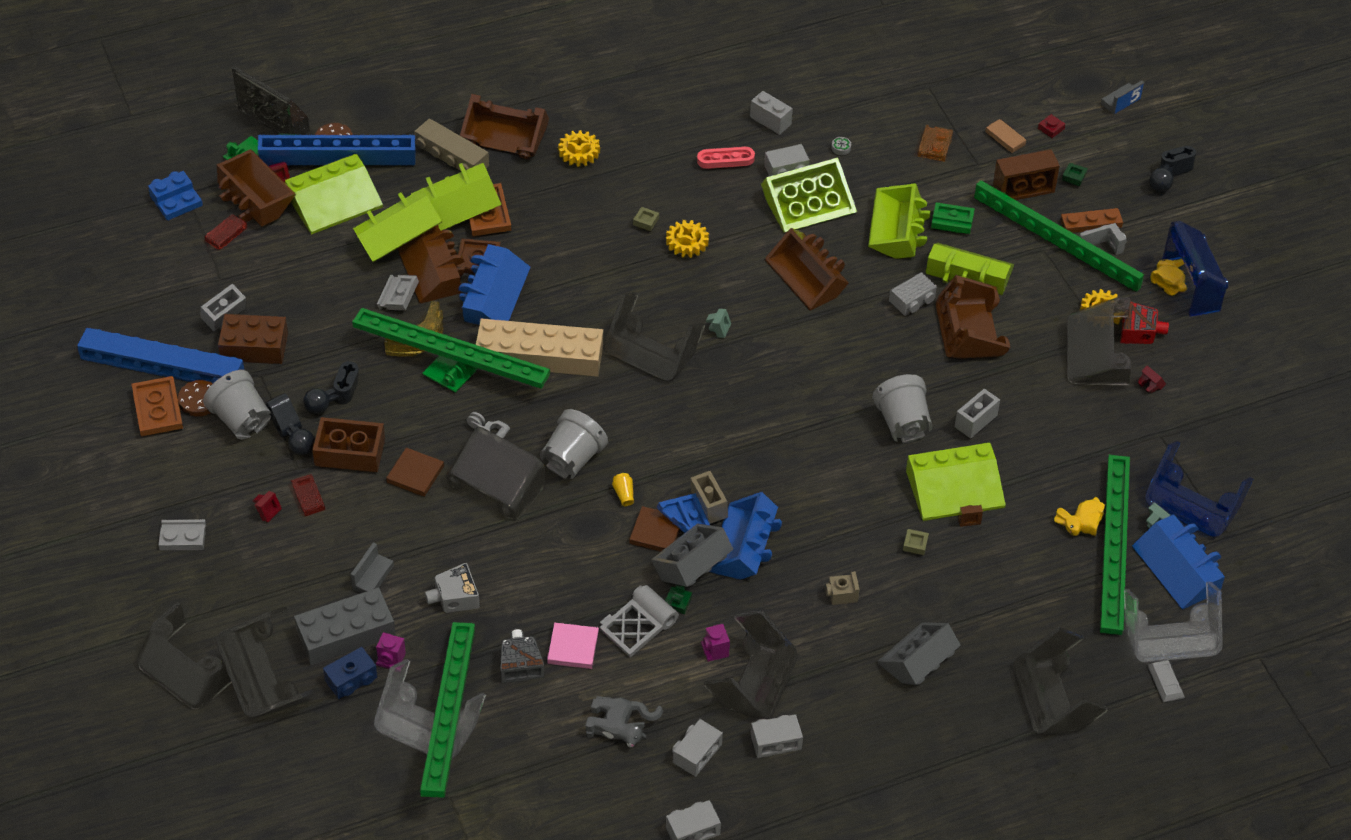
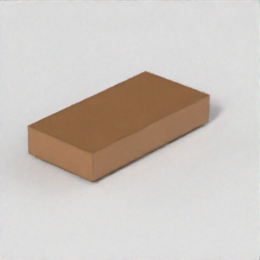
[985,119,1026,153]

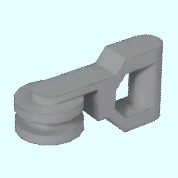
[467,412,510,444]

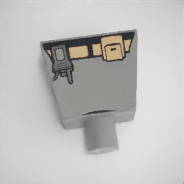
[425,563,480,613]

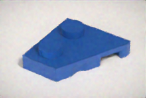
[657,493,710,533]

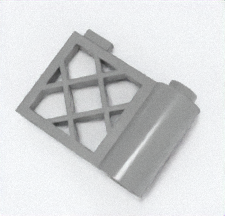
[600,585,679,658]

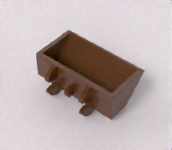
[217,149,296,227]
[398,225,465,303]
[765,228,849,311]

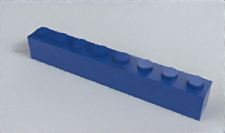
[258,135,416,165]
[77,328,244,383]

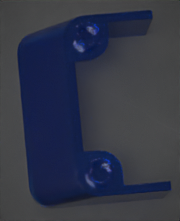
[1162,221,1228,317]
[1145,441,1254,537]

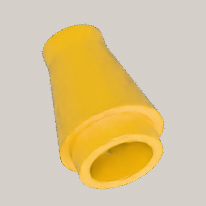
[612,473,634,506]

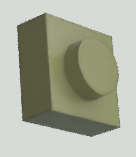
[633,207,659,231]
[903,529,929,555]

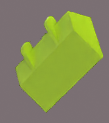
[411,163,501,231]
[868,183,930,259]
[353,189,442,262]
[926,243,1014,295]

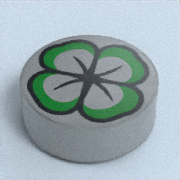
[832,137,851,155]

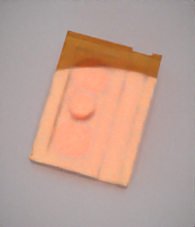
[918,125,953,162]

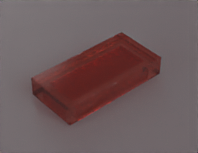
[205,214,247,250]
[291,474,325,516]

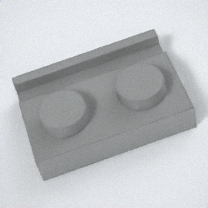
[377,275,419,310]
[159,519,206,550]

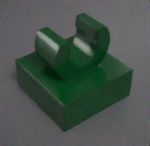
[665,585,692,614]

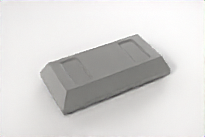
[1148,660,1185,703]

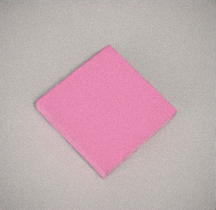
[547,623,599,669]

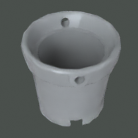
[203,370,271,439]
[872,374,933,443]
[540,409,608,479]

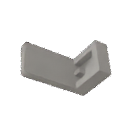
[1079,223,1127,255]

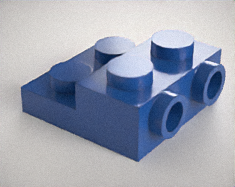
[148,171,203,221]

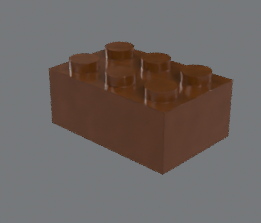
[992,149,1060,200]
[218,314,288,364]
[313,417,385,472]

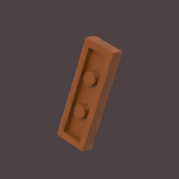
[1060,208,1123,233]

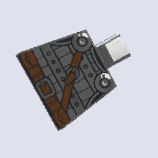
[501,629,544,683]

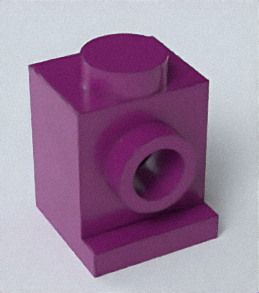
[701,624,730,662]
[376,632,406,671]

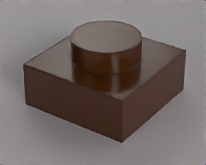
[958,505,983,527]

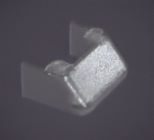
[1124,581,1223,662]
[374,659,486,759]

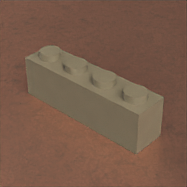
[414,118,489,171]

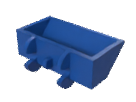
[458,244,530,325]
[709,492,782,580]
[1132,514,1225,609]

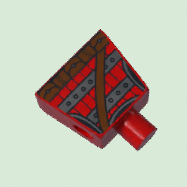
[1120,301,1169,344]

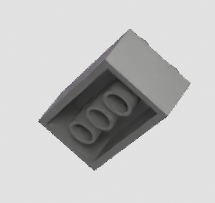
[294,588,396,665]

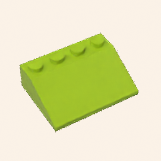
[285,154,383,234]
[761,158,857,233]
[906,443,1006,521]

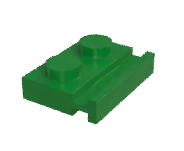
[931,202,975,234]

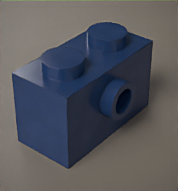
[323,647,378,699]

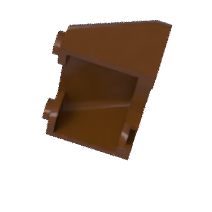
[460,94,549,159]
[936,275,1010,359]

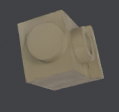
[825,572,860,605]

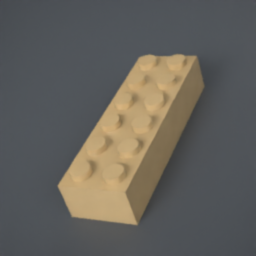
[476,319,603,376]

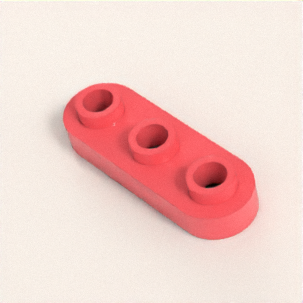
[697,147,755,169]

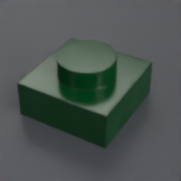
[1062,162,1088,186]

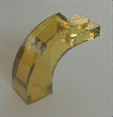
[385,301,444,357]

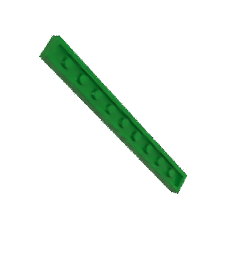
[974,180,1144,292]
[352,308,550,389]
[1100,455,1130,635]
[421,622,475,798]

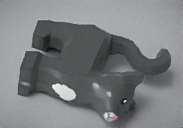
[586,696,663,747]

